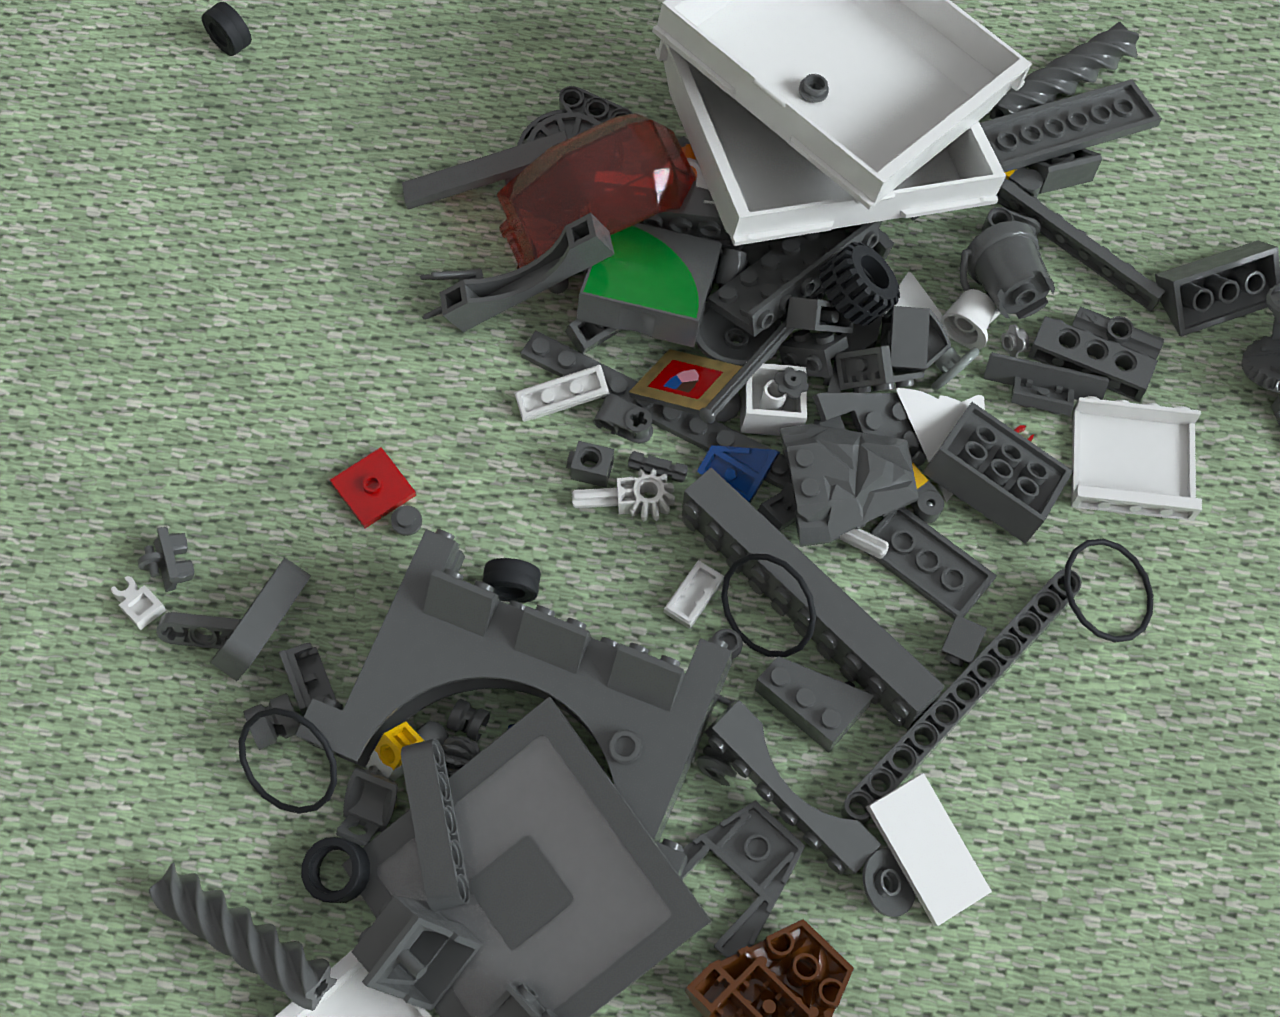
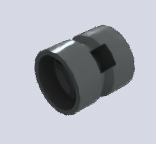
[243,693,300,750]

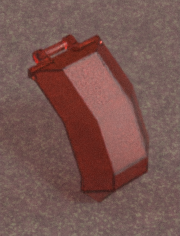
[497,113,696,269]

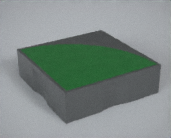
[576,216,722,347]

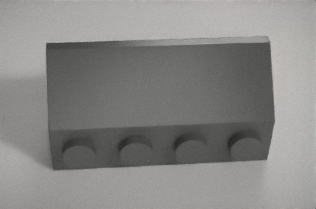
[1155,240,1280,337]

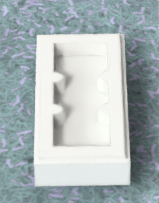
[663,560,724,629]

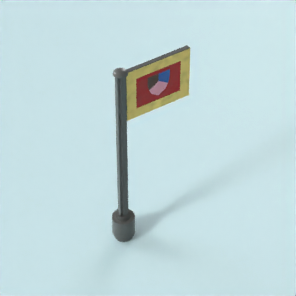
[629,286,826,423]

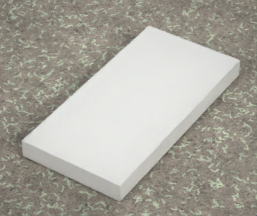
[866,773,992,926]

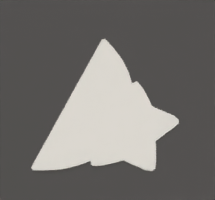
[896,388,985,502]

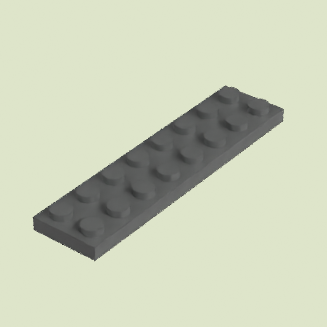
[980,79,1162,173]

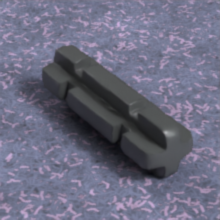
[628,451,688,483]

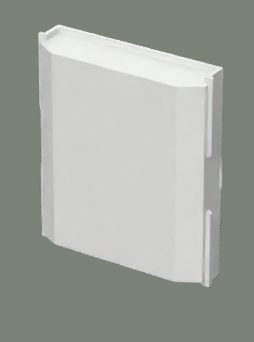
[652,0,1032,210]
[655,40,1006,246]

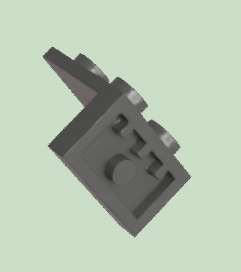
[835,346,924,393]

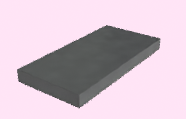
[865,507,997,619]

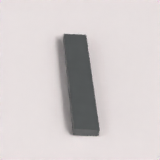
[402,131,572,210]

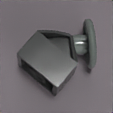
[881,306,980,391]

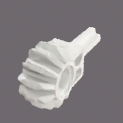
[572,468,675,522]

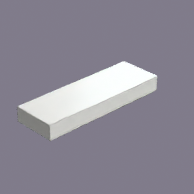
[514,365,610,422]

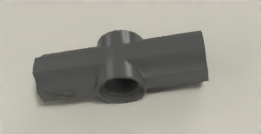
[1072,306,1164,360]

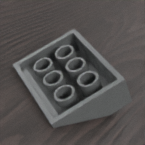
[923,402,1073,544]

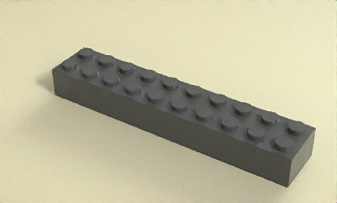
[682,468,944,730]

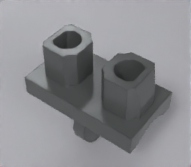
[137,527,194,592]

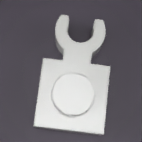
[111,576,166,630]

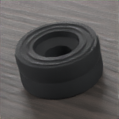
[201,2,252,56]
[482,558,541,603]

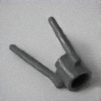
[420,268,484,320]

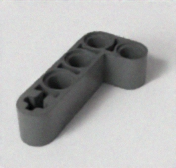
[210,558,311,681]

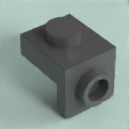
[757,480,796,531]

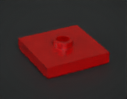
[330,447,417,529]

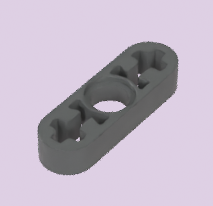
[156,612,241,649]

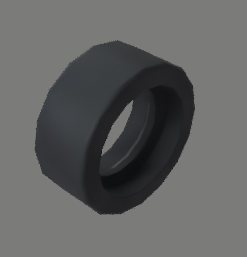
[301,837,370,903]

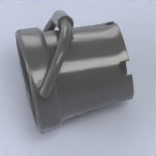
[960,220,1055,319]

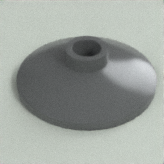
[862,848,916,917]

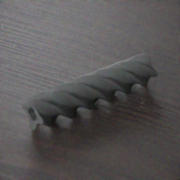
[990,22,1139,119]
[149,863,337,1011]

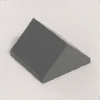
[1028,149,1102,194]

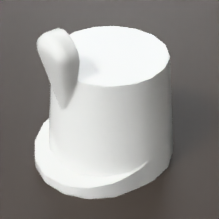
[940,289,1001,350]

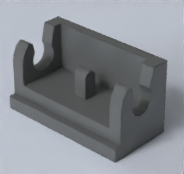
[279,643,336,717]

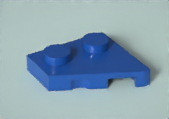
[697,445,780,503]

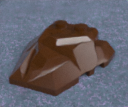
[685,919,854,1017]

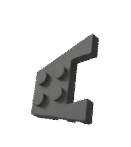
[812,393,924,457]

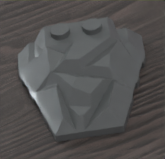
[779,424,919,547]

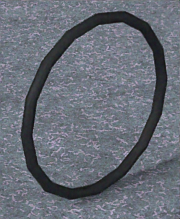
[1064,538,1154,643]
[721,554,816,658]
[238,708,337,814]

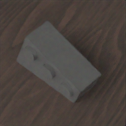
[755,656,874,753]

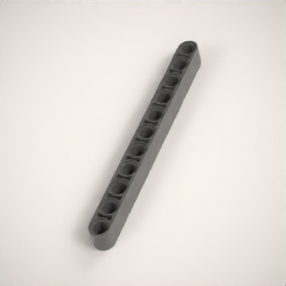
[841,569,1082,825]

